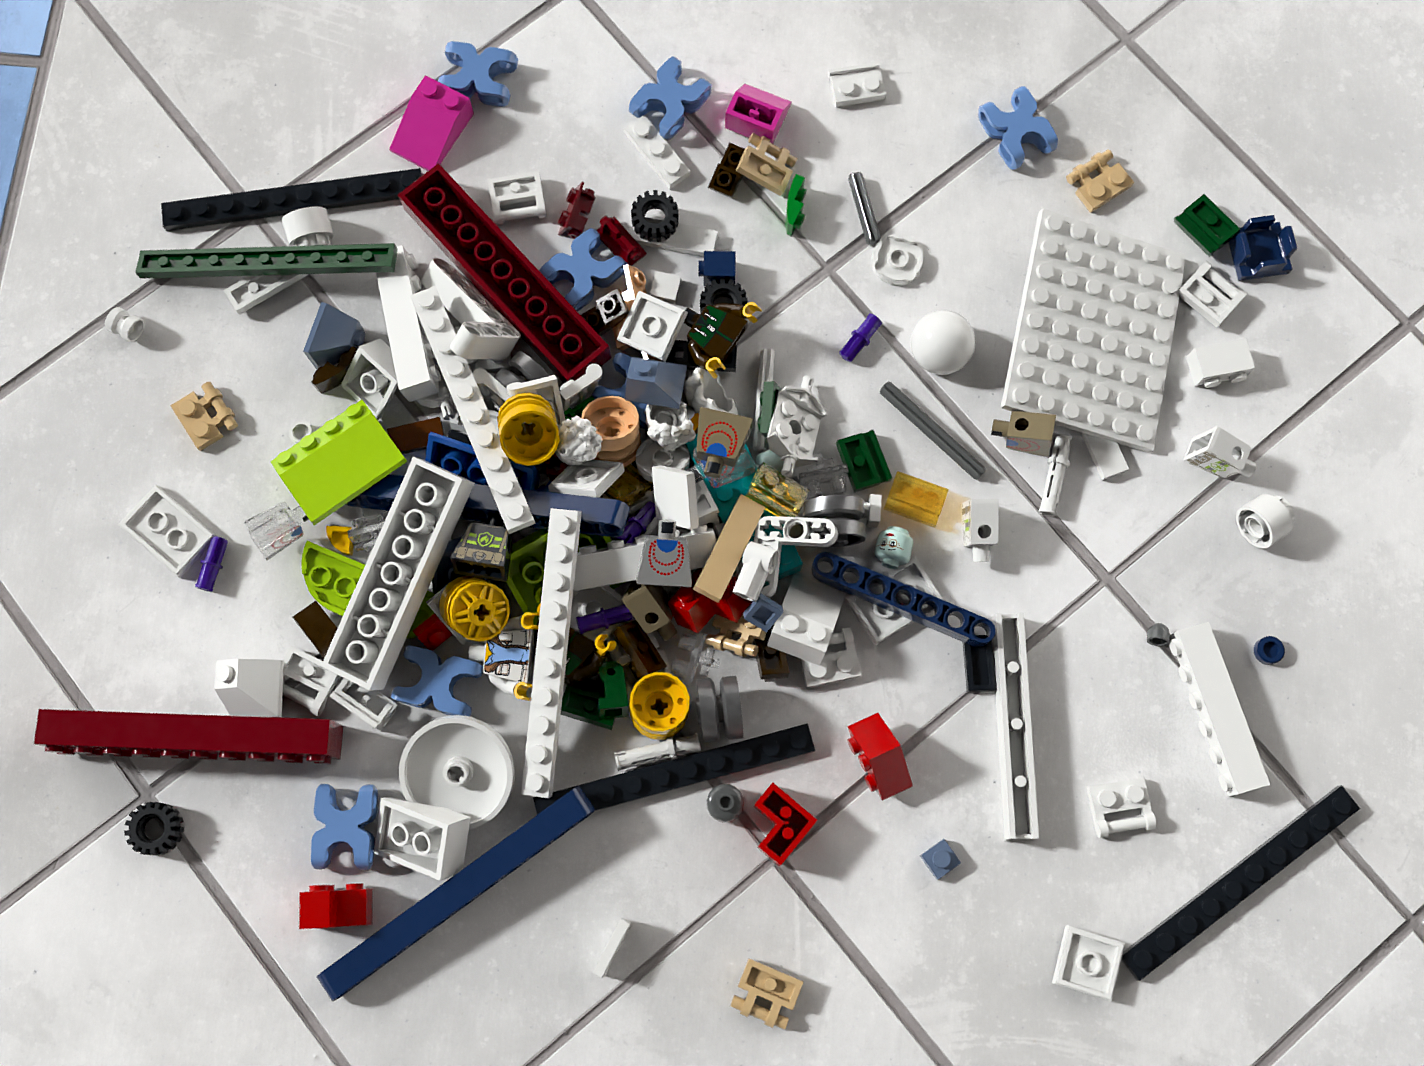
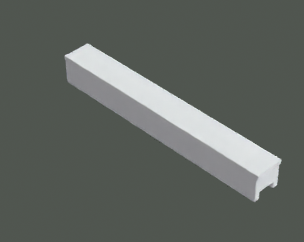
[991,613,1039,841]

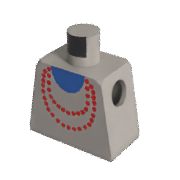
[636,520,692,587]

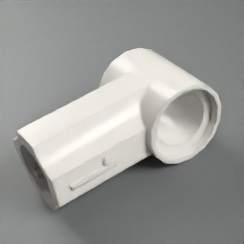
[732,541,779,602]

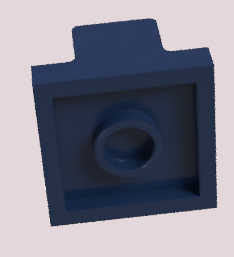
[1228,215,1297,281]

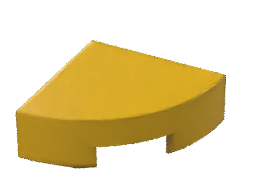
[326,526,356,556]

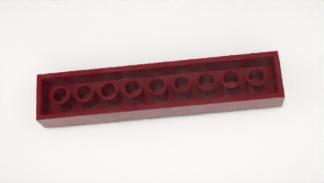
[398,163,612,383]
[34,709,344,764]

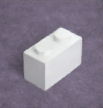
[1186,338,1255,388]

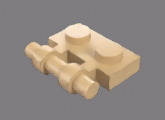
[736,133,797,196]
[1066,150,1134,213]
[170,382,238,451]
[705,614,767,657]
[730,958,803,1030]

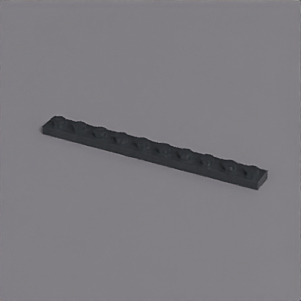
[161,168,422,231]
[533,723,815,815]
[1121,785,1360,981]

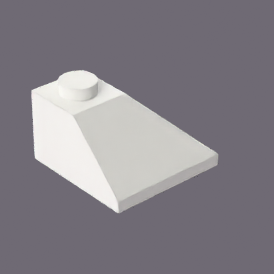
[341,339,398,420]
[214,659,284,717]

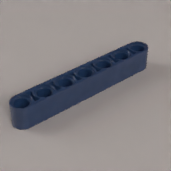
[811,552,996,647]

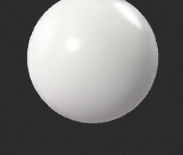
[911,310,975,375]

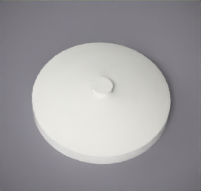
[399,715,515,830]

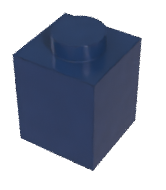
[698,251,736,286]

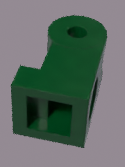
[598,661,628,720]

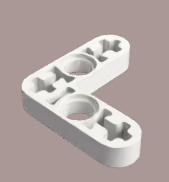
[754,516,838,598]

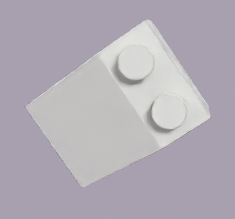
[767,574,846,666]
[374,797,471,881]

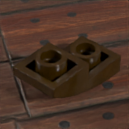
[708,142,745,198]
[581,288,629,336]
[311,346,358,394]
[292,600,338,659]

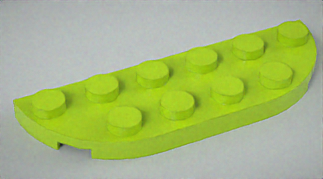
[301,541,440,639]

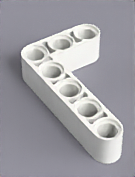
[421,258,521,359]

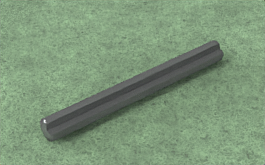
[880,381,986,480]

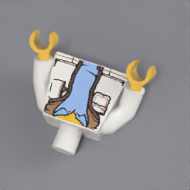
[469,612,540,701]

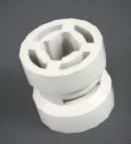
[105,307,145,342]

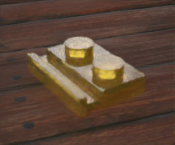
[745,462,810,517]
[604,464,654,506]
[883,471,949,528]

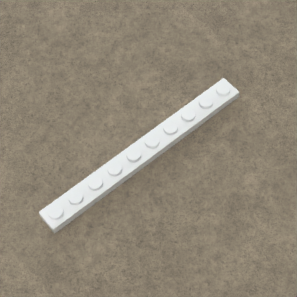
[410,286,535,534]
[521,508,582,798]

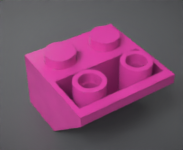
[725,84,792,144]

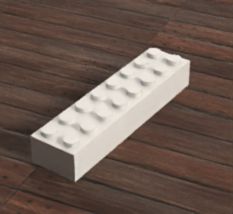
[321,457,475,690]

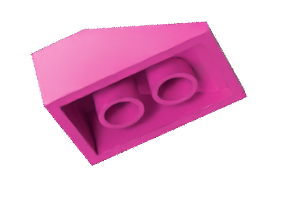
[389,75,474,171]

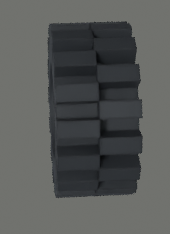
[631,190,679,242]
[700,278,748,313]
[124,802,184,855]

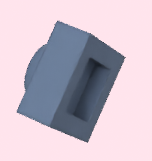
[743,593,784,632]
[920,839,961,880]

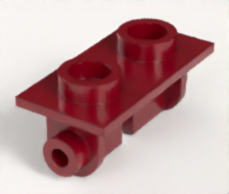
[558,181,596,239]
[597,216,647,266]

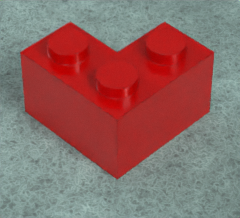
[668,567,751,633]
[847,713,913,801]
[753,782,817,866]
[299,883,373,929]

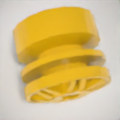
[497,393,560,466]
[439,576,510,642]
[630,672,690,740]

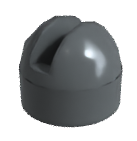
[1147,623,1170,646]

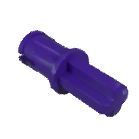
[839,313,882,362]
[614,501,656,544]
[195,536,228,592]
[576,604,633,635]

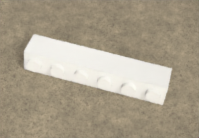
[376,245,441,402]
[573,525,716,591]
[1169,622,1270,796]

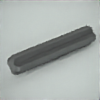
[848,172,881,245]

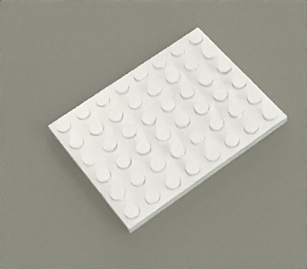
[1001,209,1186,453]

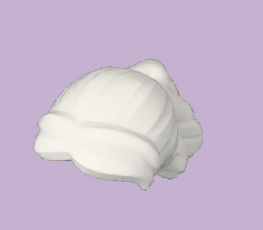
[684,367,738,415]
[644,401,696,453]
[555,416,603,466]

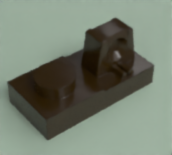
[613,620,667,679]
[753,625,790,682]

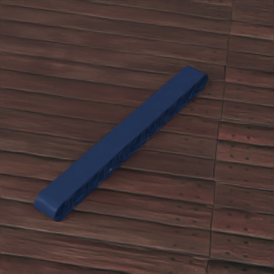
[345,474,630,537]
[317,786,596,1002]

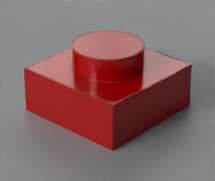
[413,613,453,651]

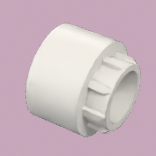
[282,207,334,246]
[1236,494,1295,548]

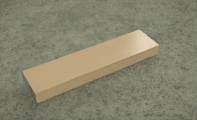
[693,494,765,603]

